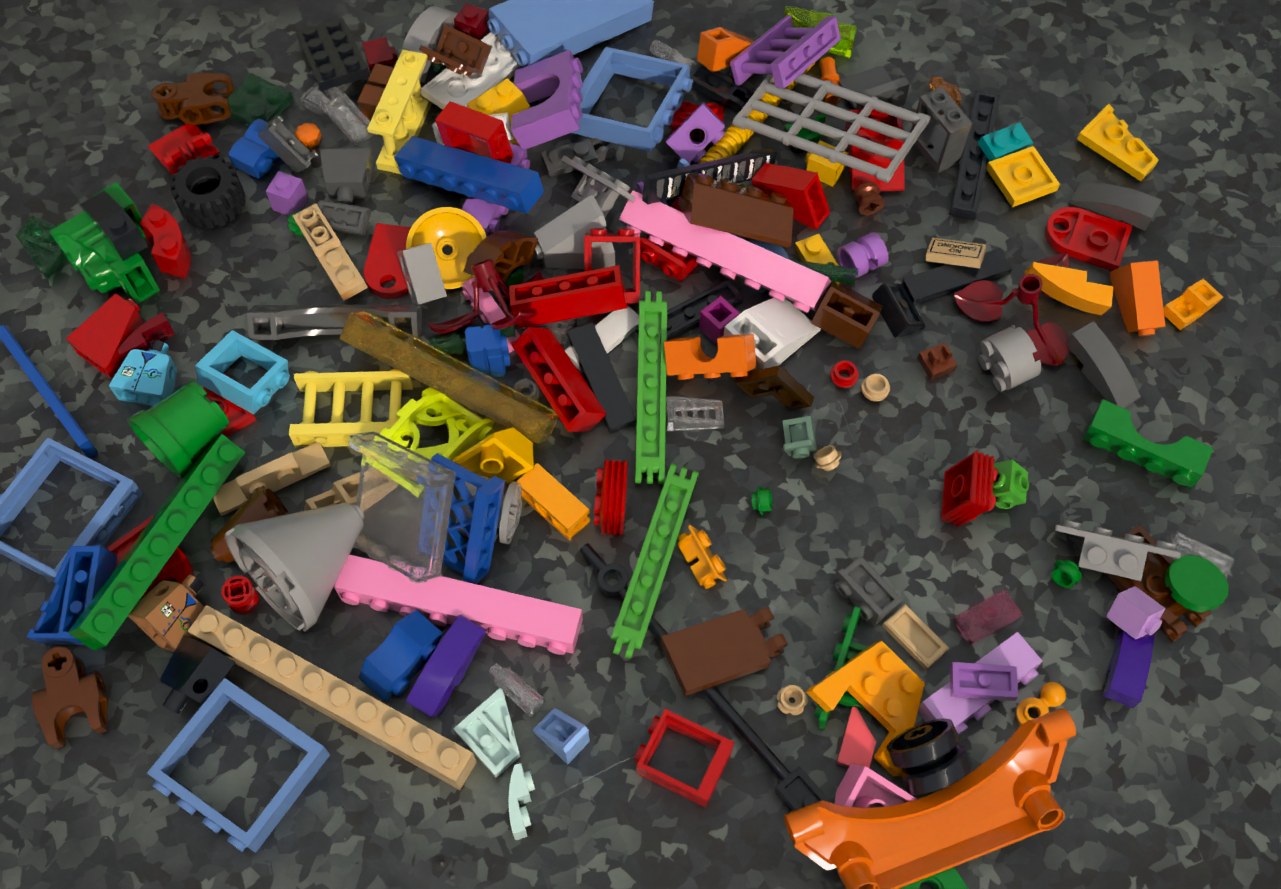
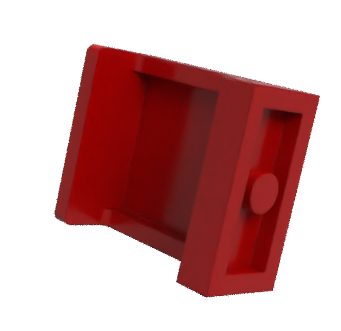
[640,198,698,282]

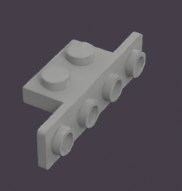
[561,156,636,217]
[1055,520,1181,581]

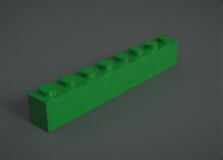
[68,434,245,651]

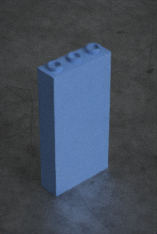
[487,0,654,67]

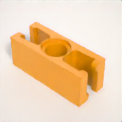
[516,463,590,541]

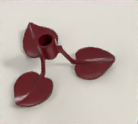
[954,253,1070,366]
[428,259,543,333]

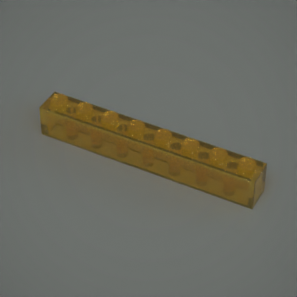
[339,311,559,444]

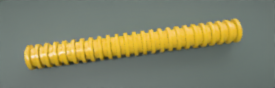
[698,62,815,164]

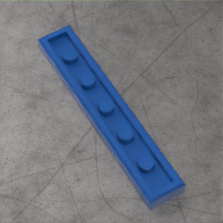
[0,325,98,458]

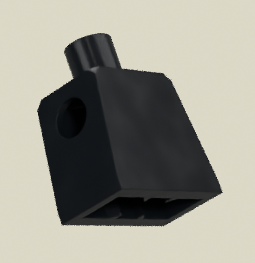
[160,635,235,714]

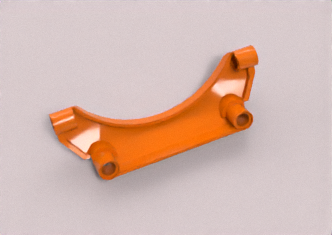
[783,708,1076,889]

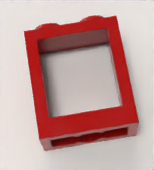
[435,101,514,164]
[584,228,640,303]
[633,709,735,808]

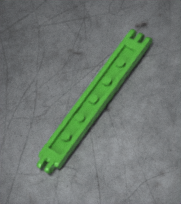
[635,290,667,484]
[611,463,699,659]

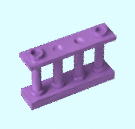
[730,15,841,88]

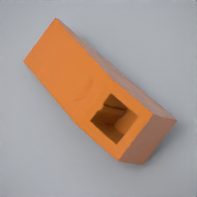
[697,27,755,71]

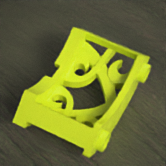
[363,385,495,498]

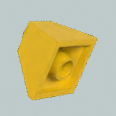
[451,427,534,484]

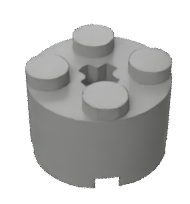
[978,325,1041,392]

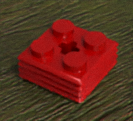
[941,450,997,527]
[594,459,628,536]

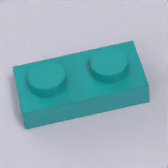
[977,122,1033,161]

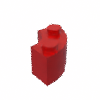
[139,204,191,279]

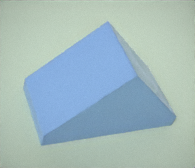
[532,708,590,765]

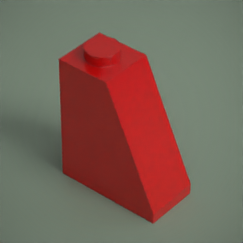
[751,163,830,230]
[66,293,144,380]

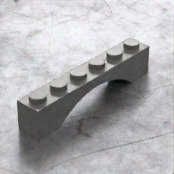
[246,305,423,340]

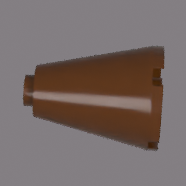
[210,486,288,563]

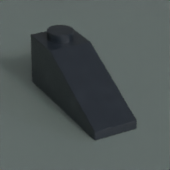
[80,190,148,261]

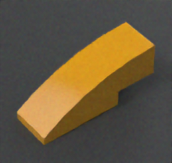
[1024,262,1113,315]

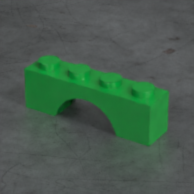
[1083,399,1213,488]

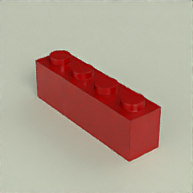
[509,265,627,329]
[512,326,607,432]

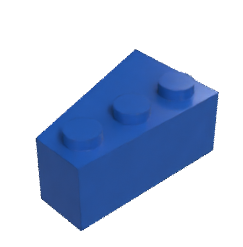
[26,546,117,645]

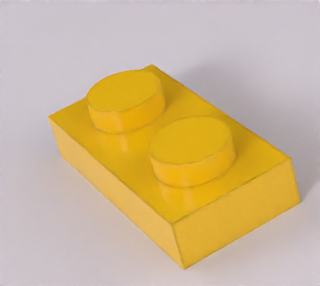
[794,234,844,285]

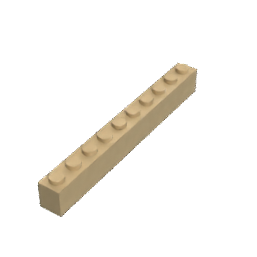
[188,605,477,790]

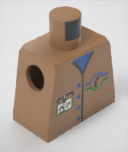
[128,575,205,652]

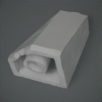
[534,195,615,269]

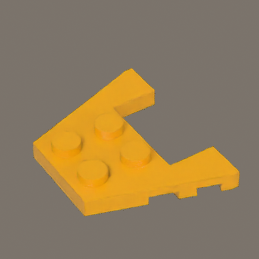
[806,641,925,777]

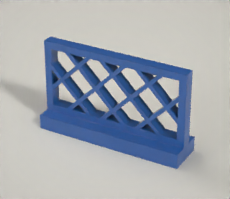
[420,453,505,584]

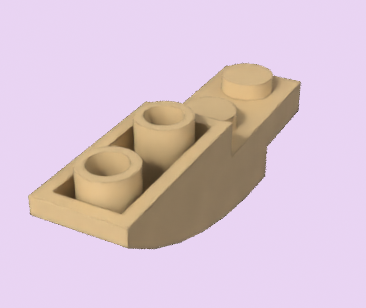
[293,203,368,301]

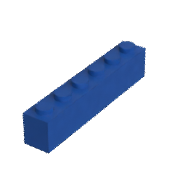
[394,136,544,214]

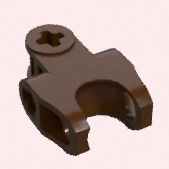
[151,72,234,125]
[31,646,108,749]

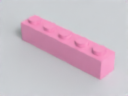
[462,277,520,353]

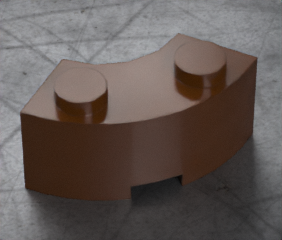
[463,229,538,284]

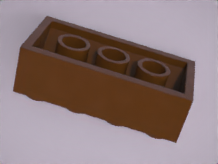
[678,173,793,248]

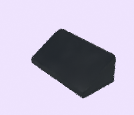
[872,283,926,338]

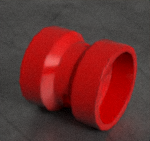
[221,576,260,615]

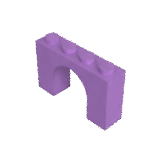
[511,50,583,150]

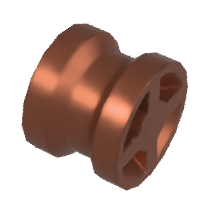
[853,182,885,215]

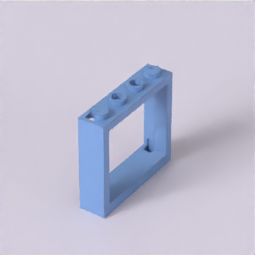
[571,47,693,152]
[0,437,143,581]
[147,678,330,853]

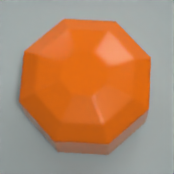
[294,123,322,149]

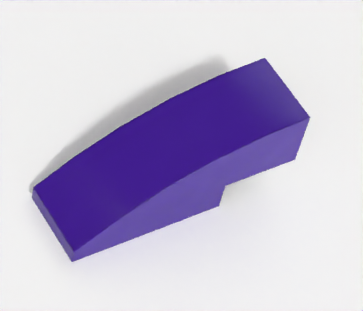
[405,615,487,718]
[1103,628,1154,708]

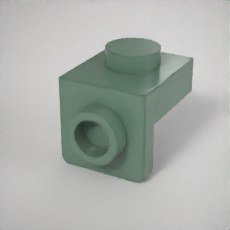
[782,415,817,458]

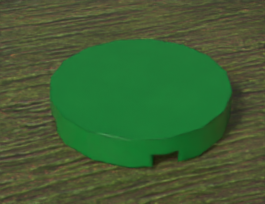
[1165,555,1229,613]

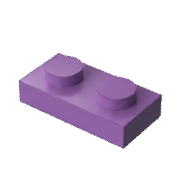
[950,662,1018,701]

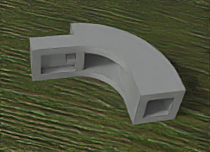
[402,5,458,83]

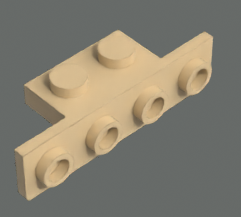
[213,442,331,516]

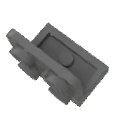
[839,66,910,110]

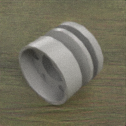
[456,475,522,544]

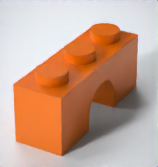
[664,333,757,380]

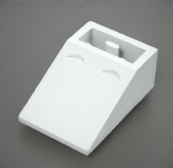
[724,298,820,371]

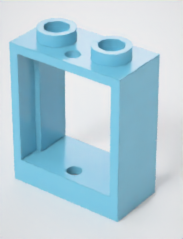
[195,330,290,415]

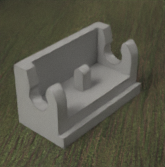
[397,243,447,305]

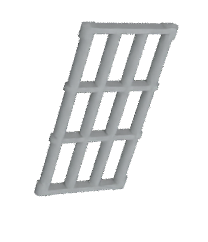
[732,73,930,183]

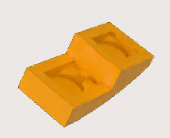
[1163,279,1223,330]

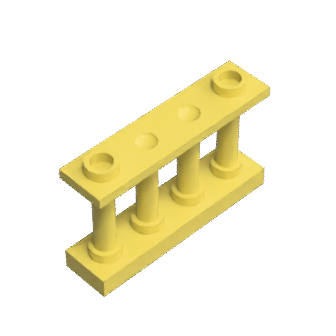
[367,49,432,174]
[289,369,413,448]

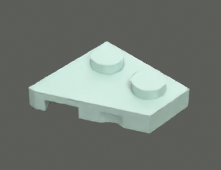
[453,688,520,778]

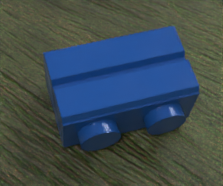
[465,325,511,381]

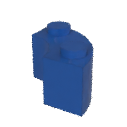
[358,610,443,702]

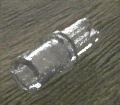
[649,40,696,72]

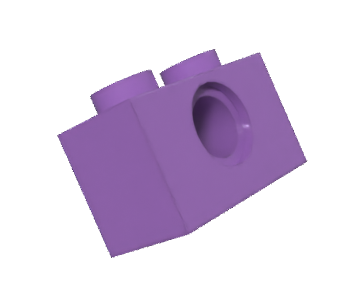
[666,102,725,163]

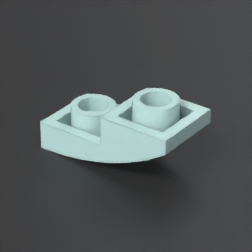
[508,763,535,841]

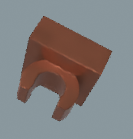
[918,343,957,380]

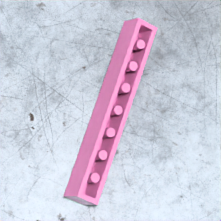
[619,190,831,313]
[334,555,583,655]

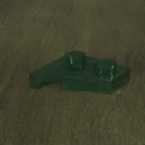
[16,215,66,279]

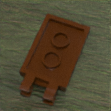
[1105,524,1211,642]
[660,607,788,696]

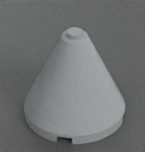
[225,502,364,632]

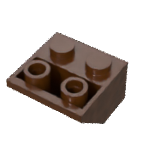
[811,281,883,349]

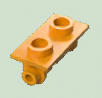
[677,525,727,589]

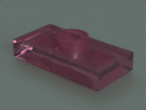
[953,589,1023,645]

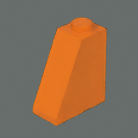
[1109,261,1165,336]

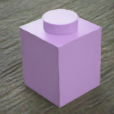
[1106,586,1165,640]

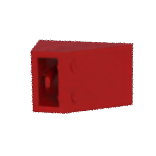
[845,109,905,192]

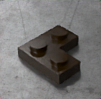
[734,366,814,410]

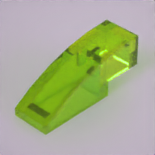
[784,6,857,58]

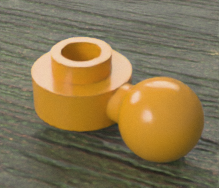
[1015,682,1066,726]

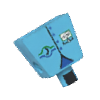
[109,340,177,406]

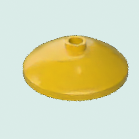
[406,207,487,289]

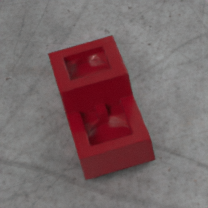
[117,312,175,361]

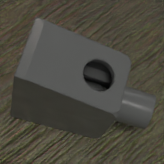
[320,148,375,205]

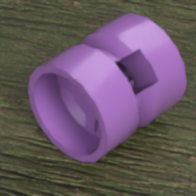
[837,232,888,279]

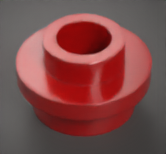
[830,360,859,388]

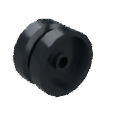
[887,718,972,795]

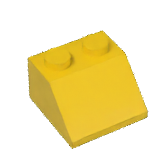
[467,78,531,145]

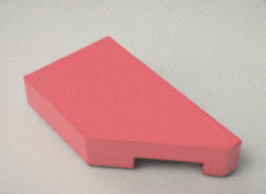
[836,707,876,768]

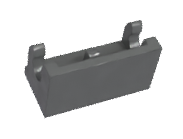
[257,115,318,173]

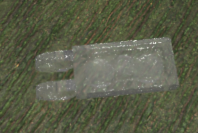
[313,87,376,146]

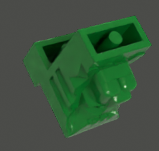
[49,182,160,304]

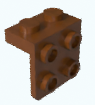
[419,25,492,77]

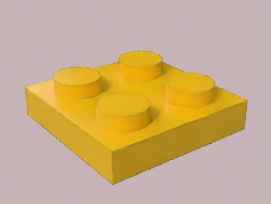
[986,146,1060,207]

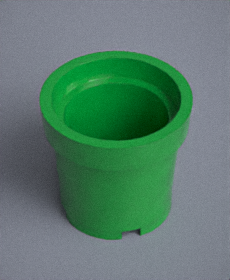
[127,381,229,478]

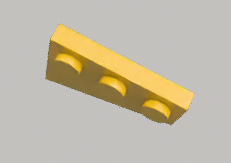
[1077,104,1159,181]

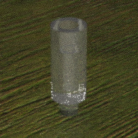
[489,663,545,717]

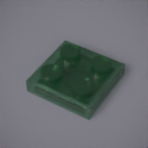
[220,73,293,126]

